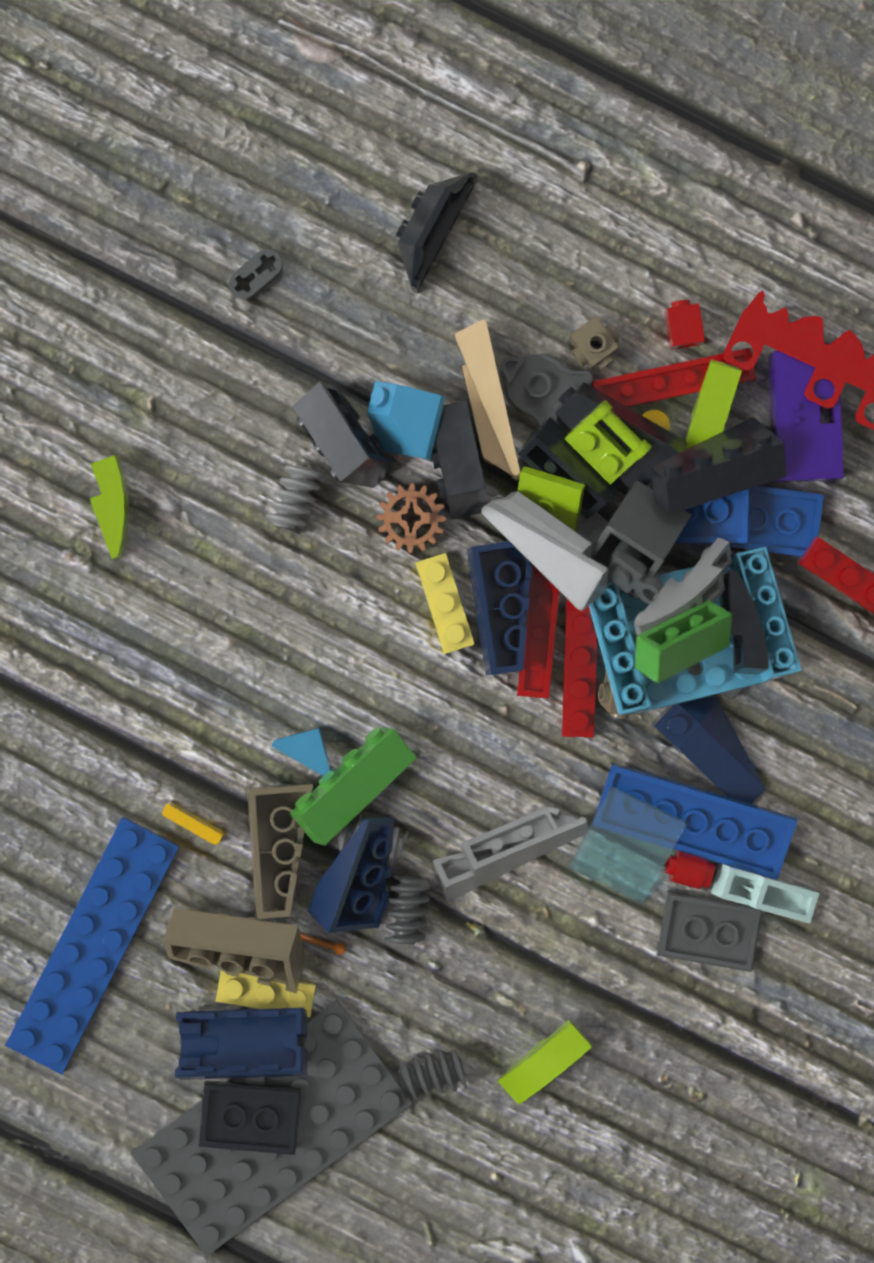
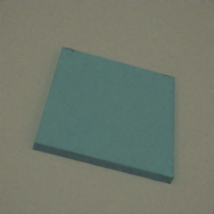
[568,786,687,904]

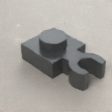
[606,549,664,604]

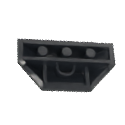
[396,172,478,293]

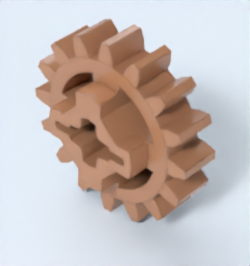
[376,483,446,553]

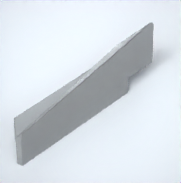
[481,492,608,610]
[433,806,588,901]

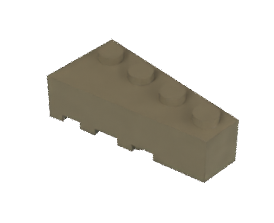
[247,783,313,919]
[163,908,306,993]

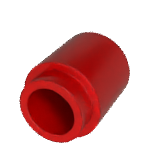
[665,850,715,889]

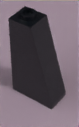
[555,382,687,489]

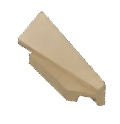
[455,319,520,480]

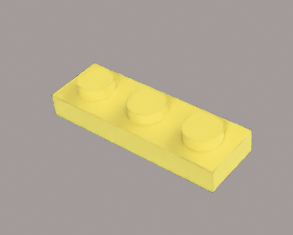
[415,553,475,654]
[215,970,316,1017]

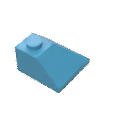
[367,381,446,460]

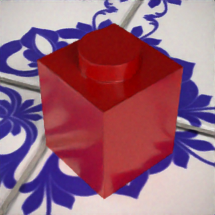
[664,300,705,350]

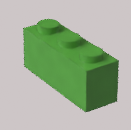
[635,600,732,683]

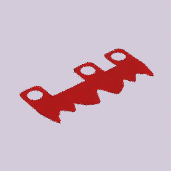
[723,290,874,430]

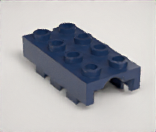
[175,1008,307,1080]

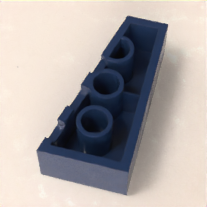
[466,541,533,676]

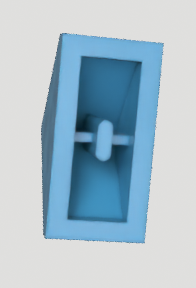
[271,727,332,776]

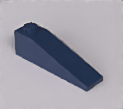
[651,695,766,804]
[308,817,394,933]

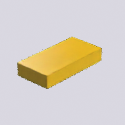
[162,801,226,846]

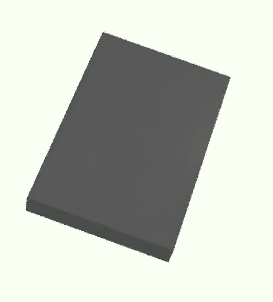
[656,891,762,972]

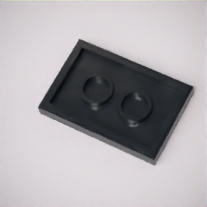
[199,1080,301,1155]

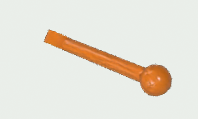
[300,933,346,955]

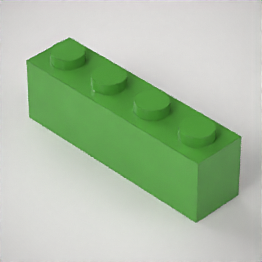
[290,727,417,846]

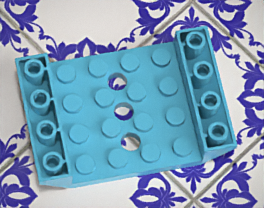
[589,547,802,715]

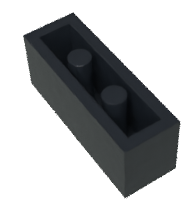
[517,417,620,519]

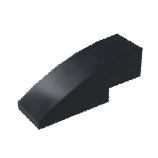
[720,570,769,675]

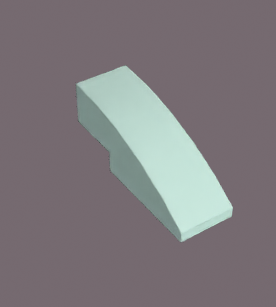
[711,863,819,923]

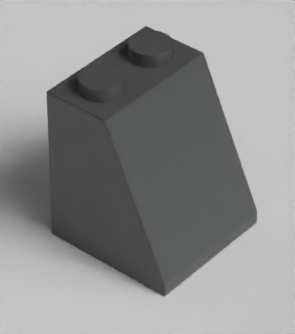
[591,480,691,600]

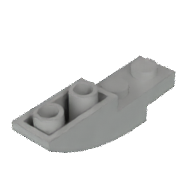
[634,537,732,635]

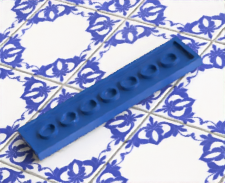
[5,817,180,1075]

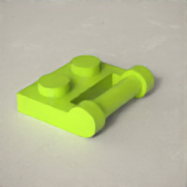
[565,400,651,484]

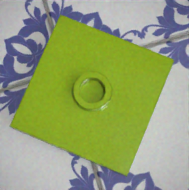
[517,466,585,533]

